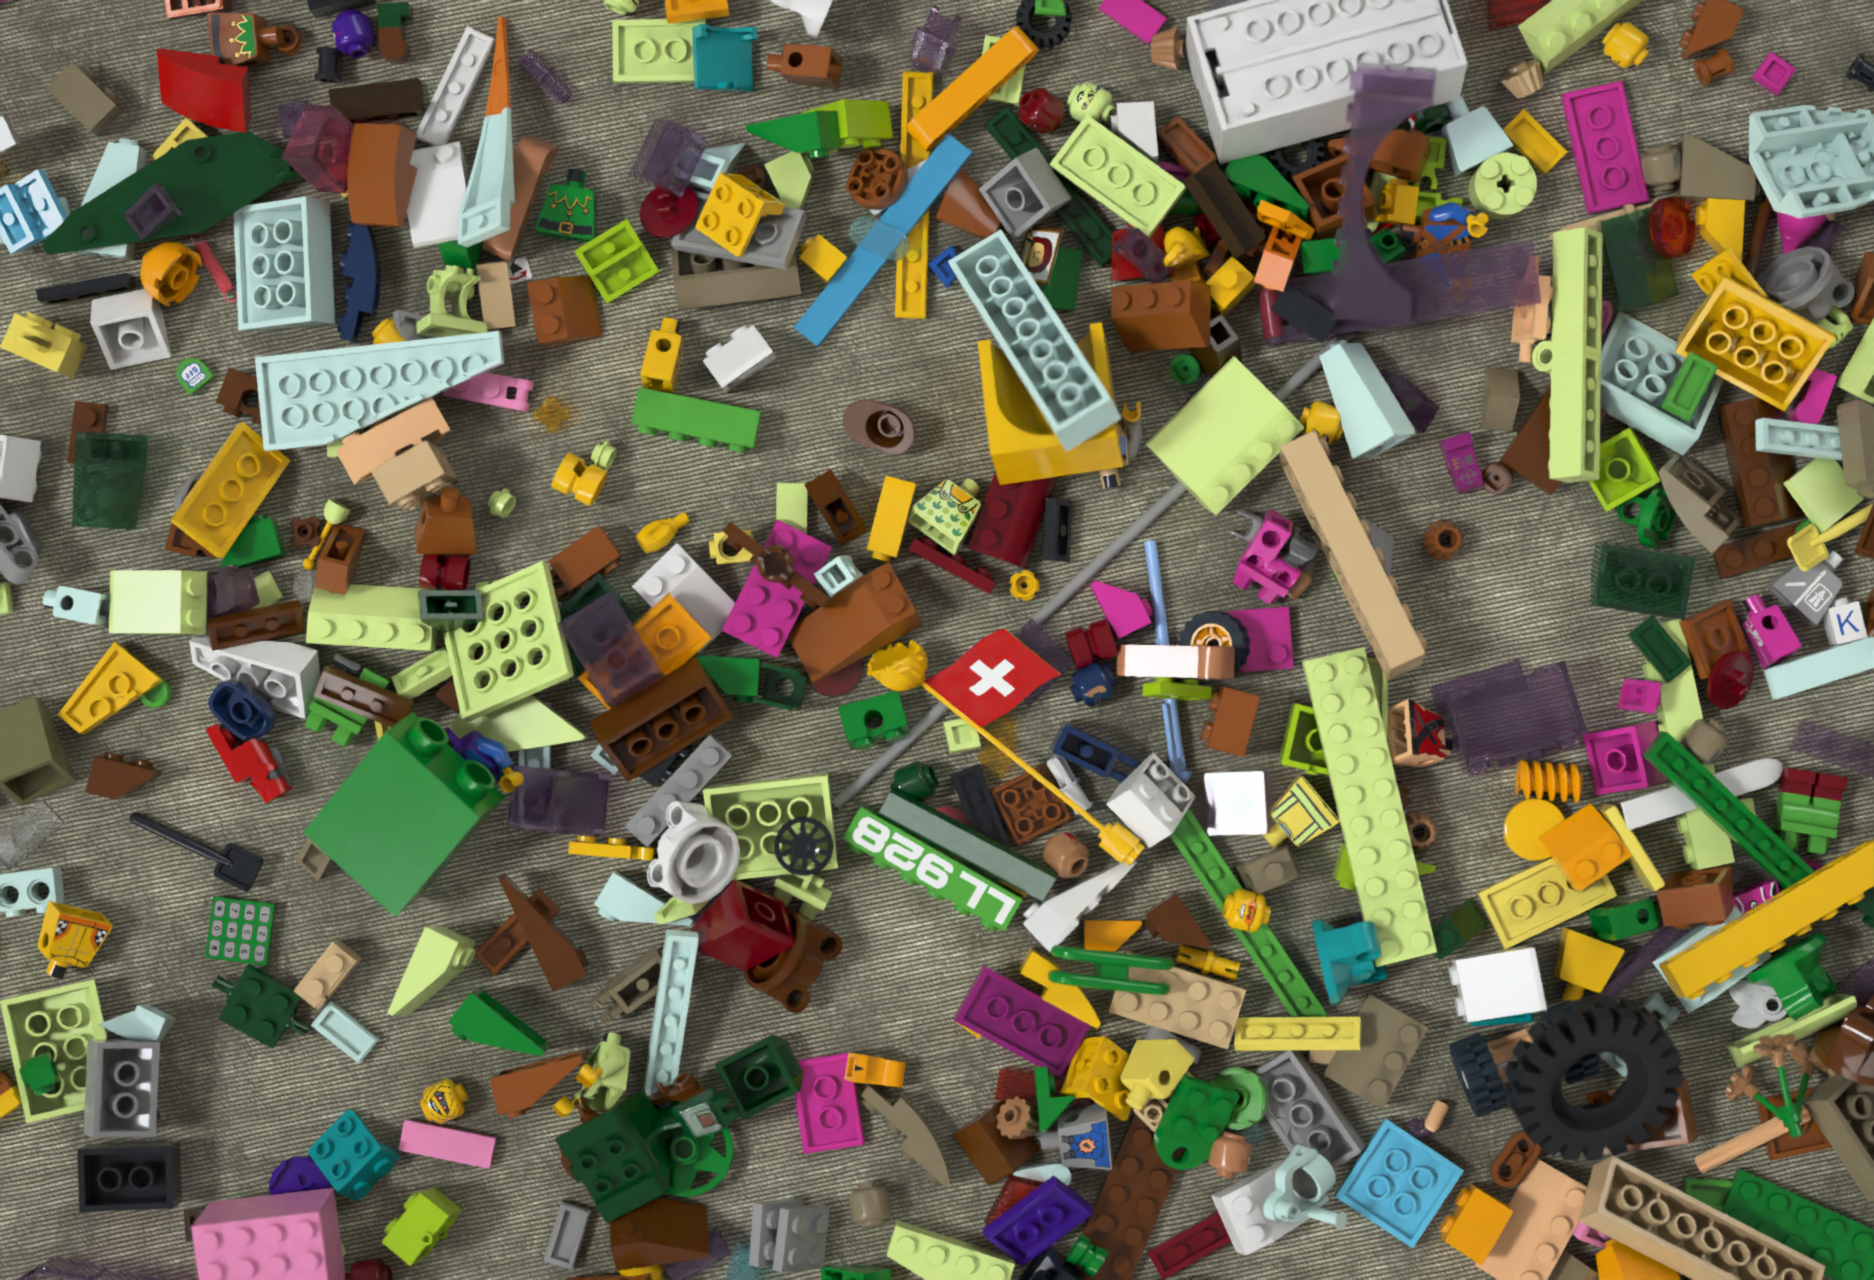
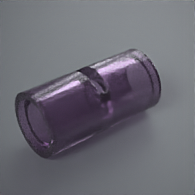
[663,1228,731,1280]

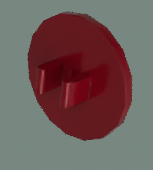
[639,183,699,238]
[1707,650,1754,709]

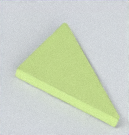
[449,673,588,752]

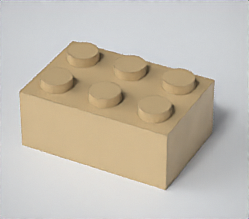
[371,440,458,511]

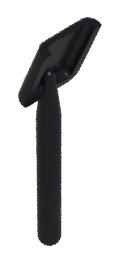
[129,812,264,892]

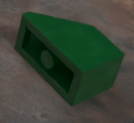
[1430,898,1487,960]

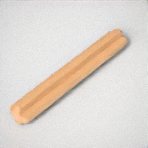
[1694,1104,1811,1173]

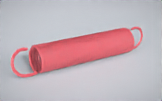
[191,233,237,302]

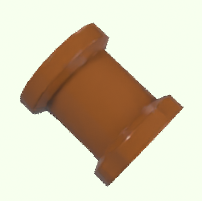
[1693,48,1734,86]

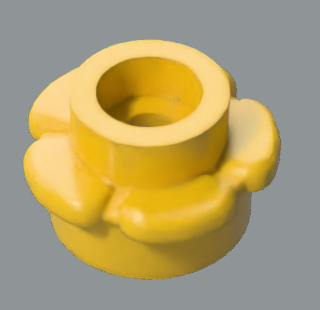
[1010,570,1040,601]

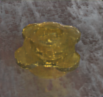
[533,396,570,433]

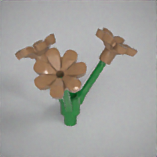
[1724,1034,1829,1138]

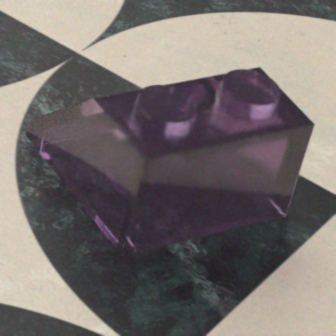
[628,119,708,198]

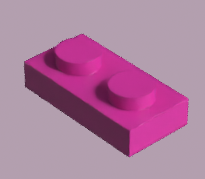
[1617,678,1662,714]

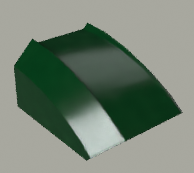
[714,1035,803,1120]

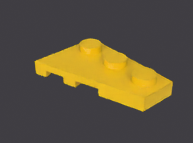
[57,642,164,735]

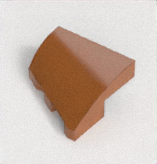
[935,168,1001,240]

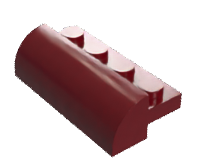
[968,471,1059,570]

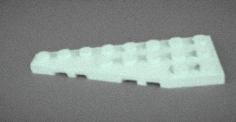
[255,331,504,451]

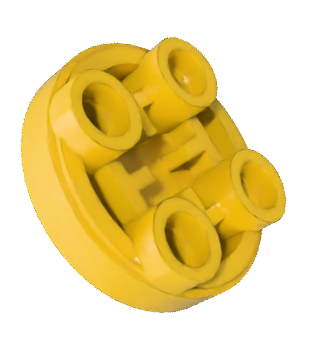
[1503,798,1565,861]

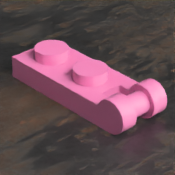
[443,372,534,412]

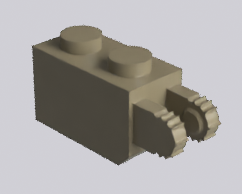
[588,946,662,1024]

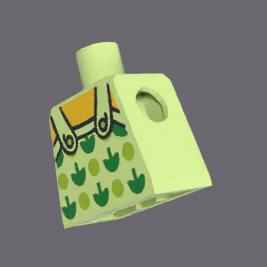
[907,478,981,556]

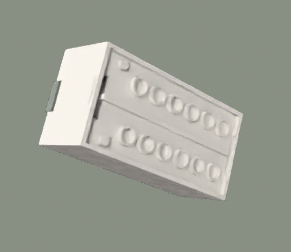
[1186,0,1468,164]

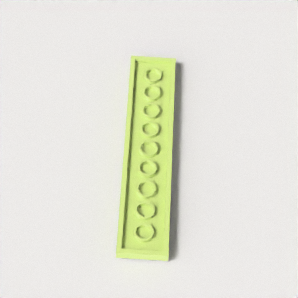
[1302,647,1437,967]

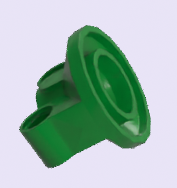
[1746,931,1836,1021]

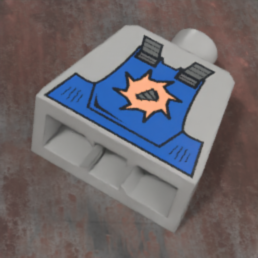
[1040,1104,1112,1170]

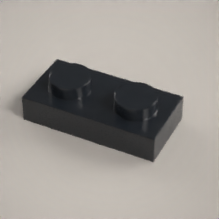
[1042,498,1072,562]

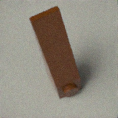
[499,873,589,992]

